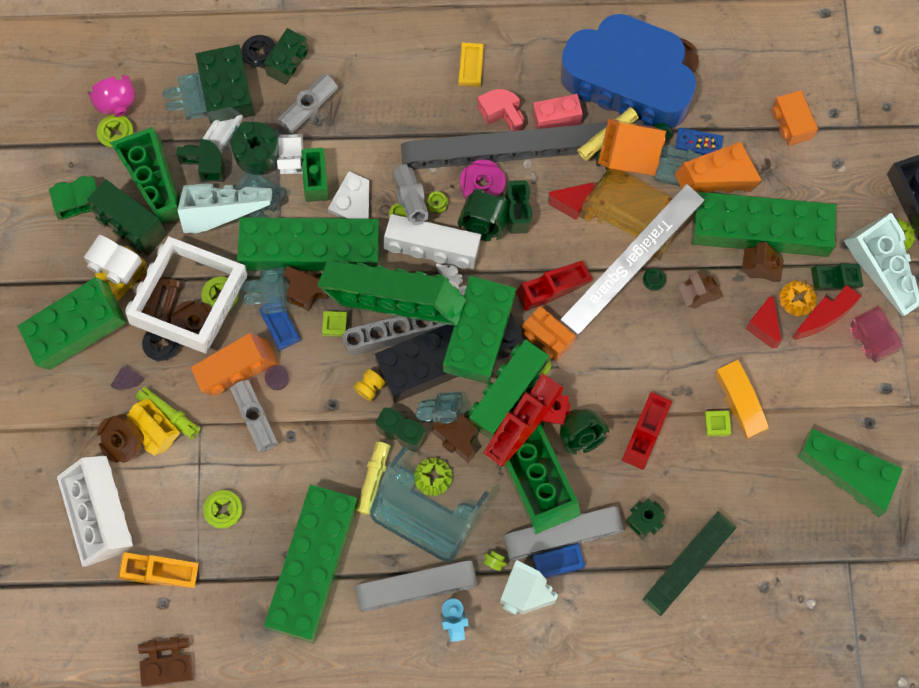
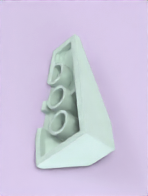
[178,183,272,234]
[844,213,919,316]
[500,560,558,615]

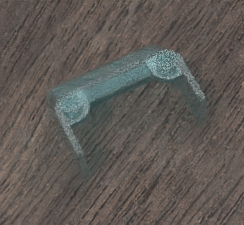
[370,446,489,562]

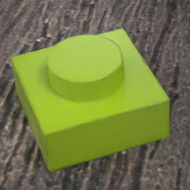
[322,311,347,337]
[704,411,731,437]

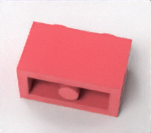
[532,94,583,129]

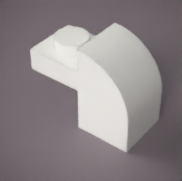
[277,134,303,174]

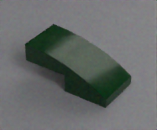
[811,263,864,291]

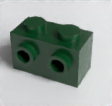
[264,28,309,85]

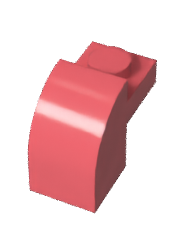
[477,89,524,131]

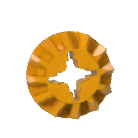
[779,280,817,316]

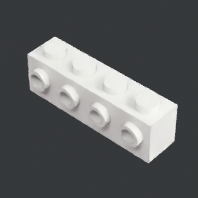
[384,214,481,269]

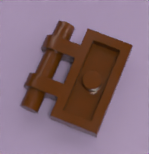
[138,636,193,687]

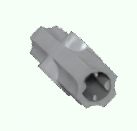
[277,74,338,134]
[393,164,428,225]
[230,380,278,453]

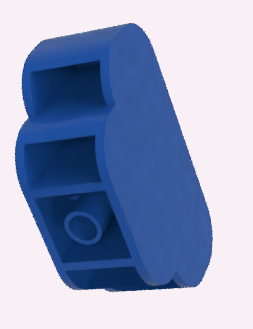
[561,14,696,129]

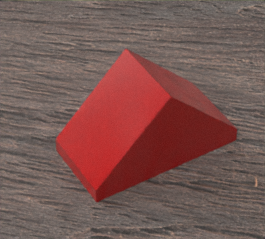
[548,182,595,220]
[746,297,781,349]

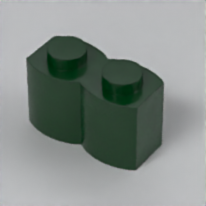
[505,180,532,234]
[375,407,426,452]

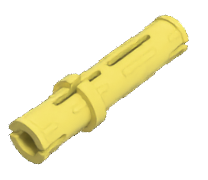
[577,107,639,161]
[355,442,390,515]

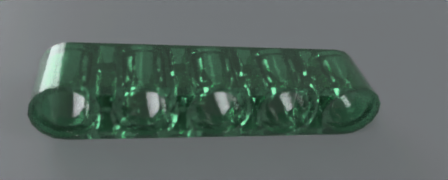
[642,511,737,616]

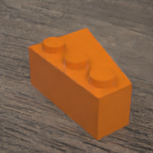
[674,142,762,193]
[190,333,280,396]

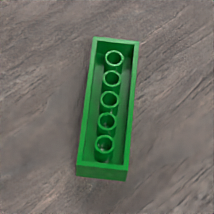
[691,192,836,257]
[237,217,380,272]
[317,260,466,326]
[264,484,358,644]

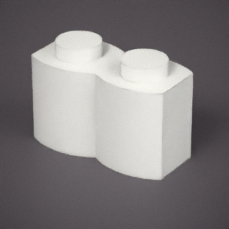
[84,235,142,285]

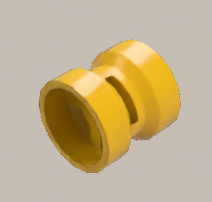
[353,369,386,402]

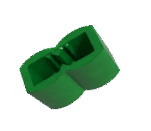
[49,176,98,220]

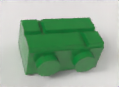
[301,147,329,202]

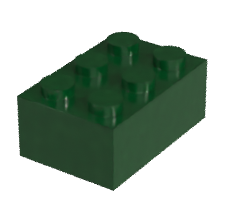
[195,44,255,124]
[87,179,167,256]

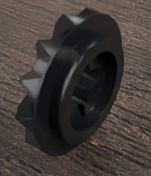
[242,35,276,69]
[142,331,180,362]

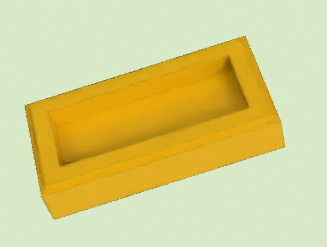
[458,42,484,87]

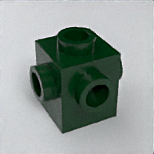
[625,498,666,540]

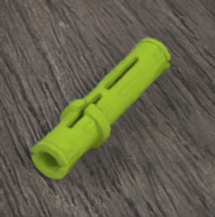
[136,387,200,440]

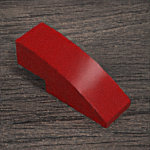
[516,260,593,311]
[792,285,862,340]
[621,392,672,470]

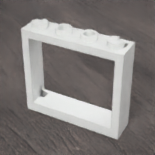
[125,236,247,354]

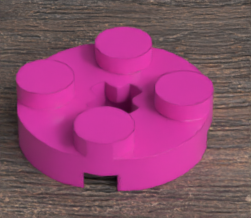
[460,160,505,200]

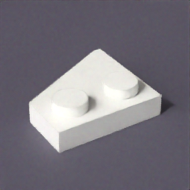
[328,171,369,219]

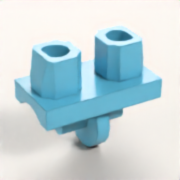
[441,598,469,642]

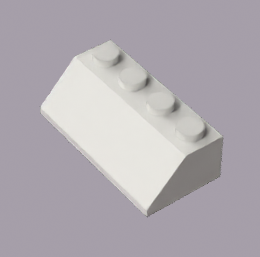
[57,456,133,567]

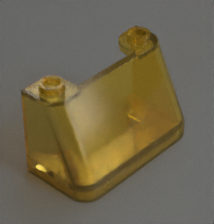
[580,168,680,260]

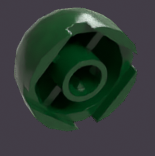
[559,409,609,455]

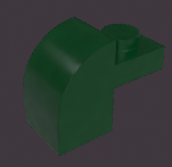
[176,139,225,182]

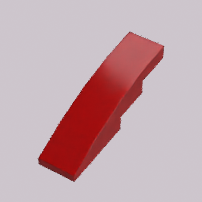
[483,373,564,467]

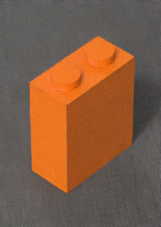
[598,119,666,176]

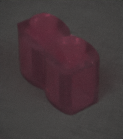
[850,306,903,363]

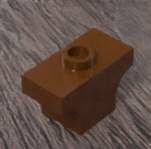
[742,242,784,282]
[283,266,329,311]
[678,271,723,309]
[432,414,478,463]

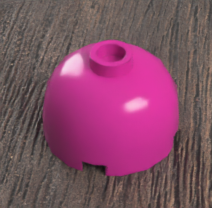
[87,75,135,117]

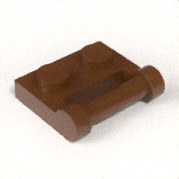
[135,274,182,324]

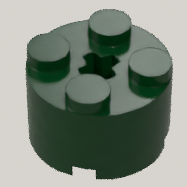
[231,121,279,175]
[458,189,509,241]

